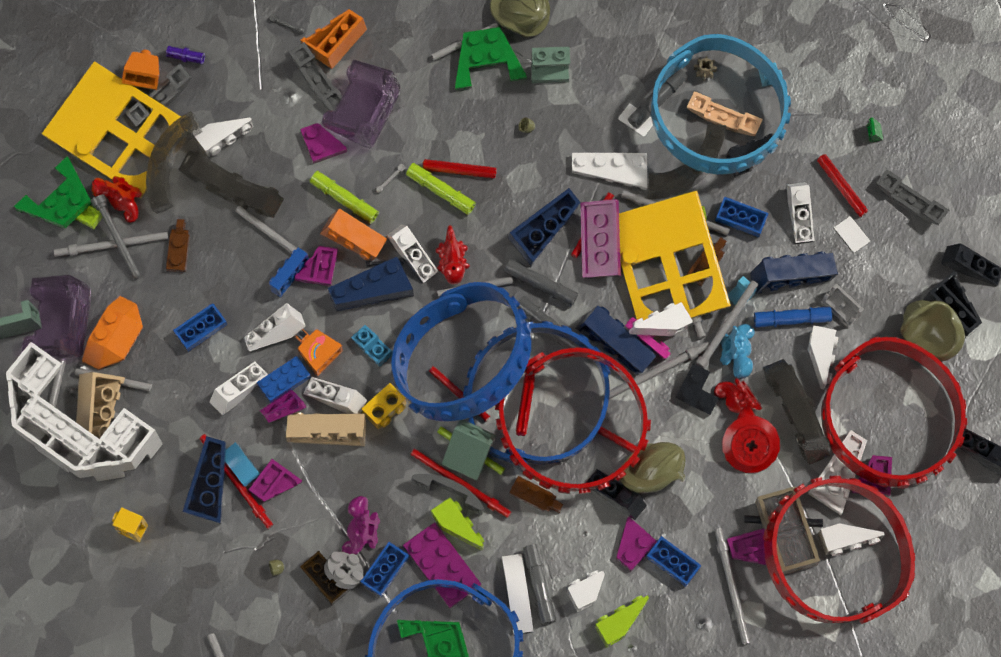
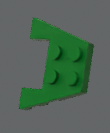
[455,27,527,90]
[14,157,91,229]
[397,620,469,657]

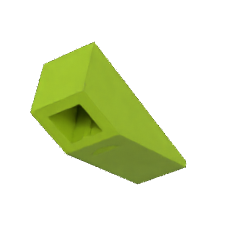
[431,497,485,551]
[595,595,649,648]

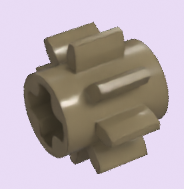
[694,56,717,81]

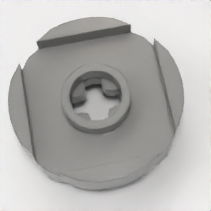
[324,552,363,589]

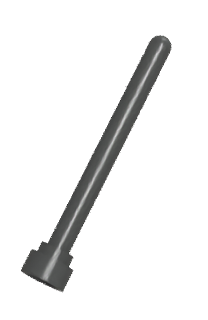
[90,194,140,279]

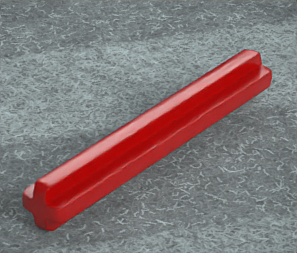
[817,154,868,217]
[423,159,497,178]
[516,374,535,436]

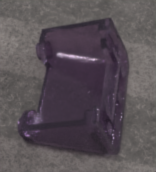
[322,60,401,149]
[22,275,91,358]

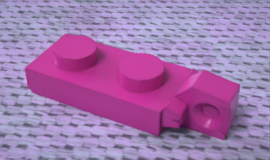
[625,317,671,360]

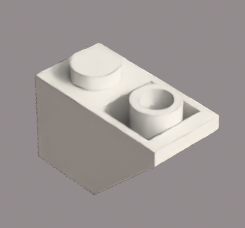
[567,570,605,613]

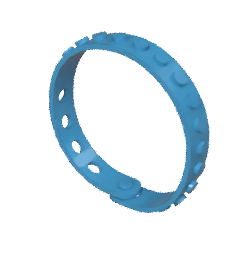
[651,34,791,174]

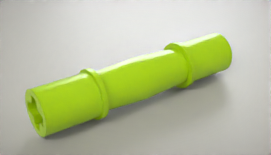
[406,163,476,215]
[310,170,379,224]

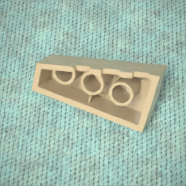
[286,412,366,446]

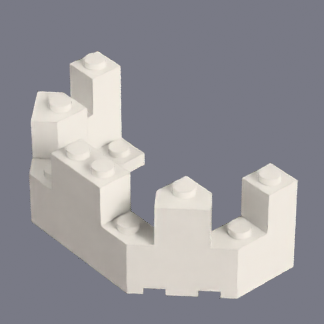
[6,342,162,482]

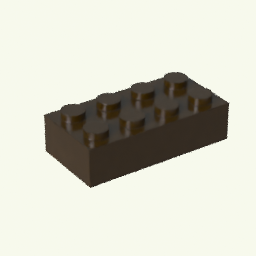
[300,551,351,606]

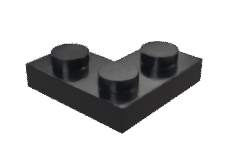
[676,363,719,415]

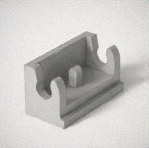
[820,283,864,328]

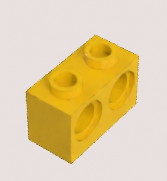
[362,383,406,430]
[112,507,148,543]

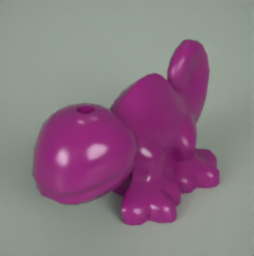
[341,496,380,555]

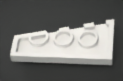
[572,153,648,191]
[808,430,867,515]

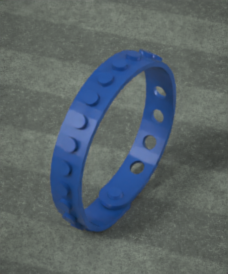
[391,282,531,422]
[463,321,611,466]
[365,579,524,657]

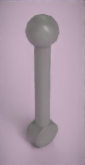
[375,164,405,193]

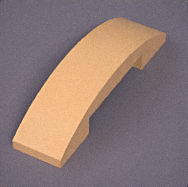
[687,91,763,136]

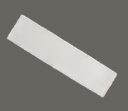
[502,554,533,634]

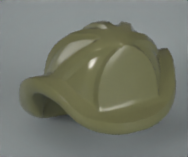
[490,0,550,37]
[900,300,965,362]
[621,442,685,493]

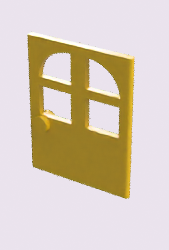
[42,61,193,199]
[619,191,731,321]

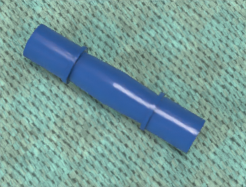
[754,307,832,328]

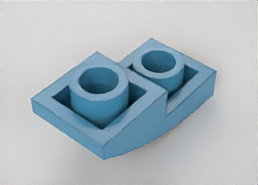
[351,325,393,367]
[225,442,260,486]

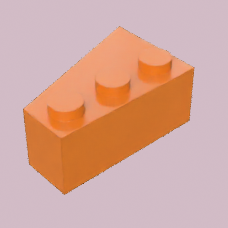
[300,9,367,69]
[320,208,387,261]

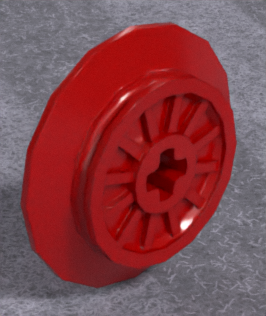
[722,416,780,473]

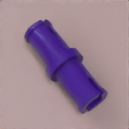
[166,46,205,65]

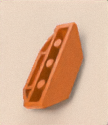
[82,296,143,370]

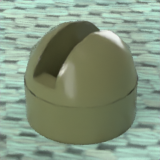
[519,117,535,133]
[269,560,284,576]

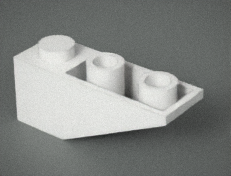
[193,118,254,158]
[786,182,814,243]
[386,225,439,283]
[629,302,693,336]
[244,303,306,351]
[808,325,838,390]
[210,362,268,415]
[303,377,367,414]
[818,524,884,556]

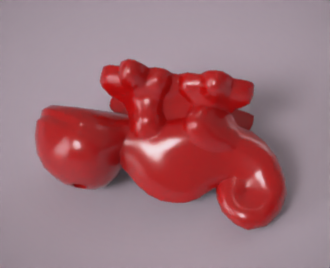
[91,176,142,223]
[435,225,470,285]
[714,378,762,419]

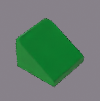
[867,118,883,142]

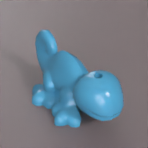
[720,324,755,379]

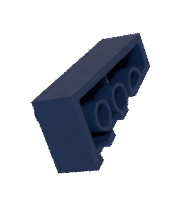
[508,188,581,267]
[750,251,838,294]
[328,257,414,311]
[575,306,656,375]
[182,436,227,524]

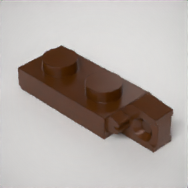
[166,219,190,272]
[686,237,727,287]
[509,476,563,513]

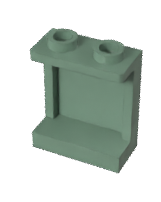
[531,47,570,83]
[0,300,42,339]
[442,420,496,480]

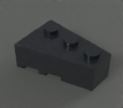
[923,271,982,340]

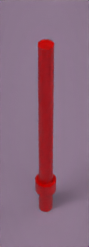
[199,434,274,529]
[410,448,512,518]

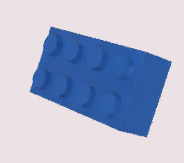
[715,197,769,237]
[269,247,309,298]
[173,303,228,352]
[257,356,311,403]
[646,536,701,587]
[360,542,410,597]

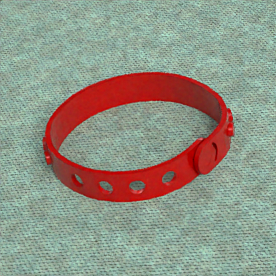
[821,337,967,488]
[495,347,651,494]
[763,476,915,624]

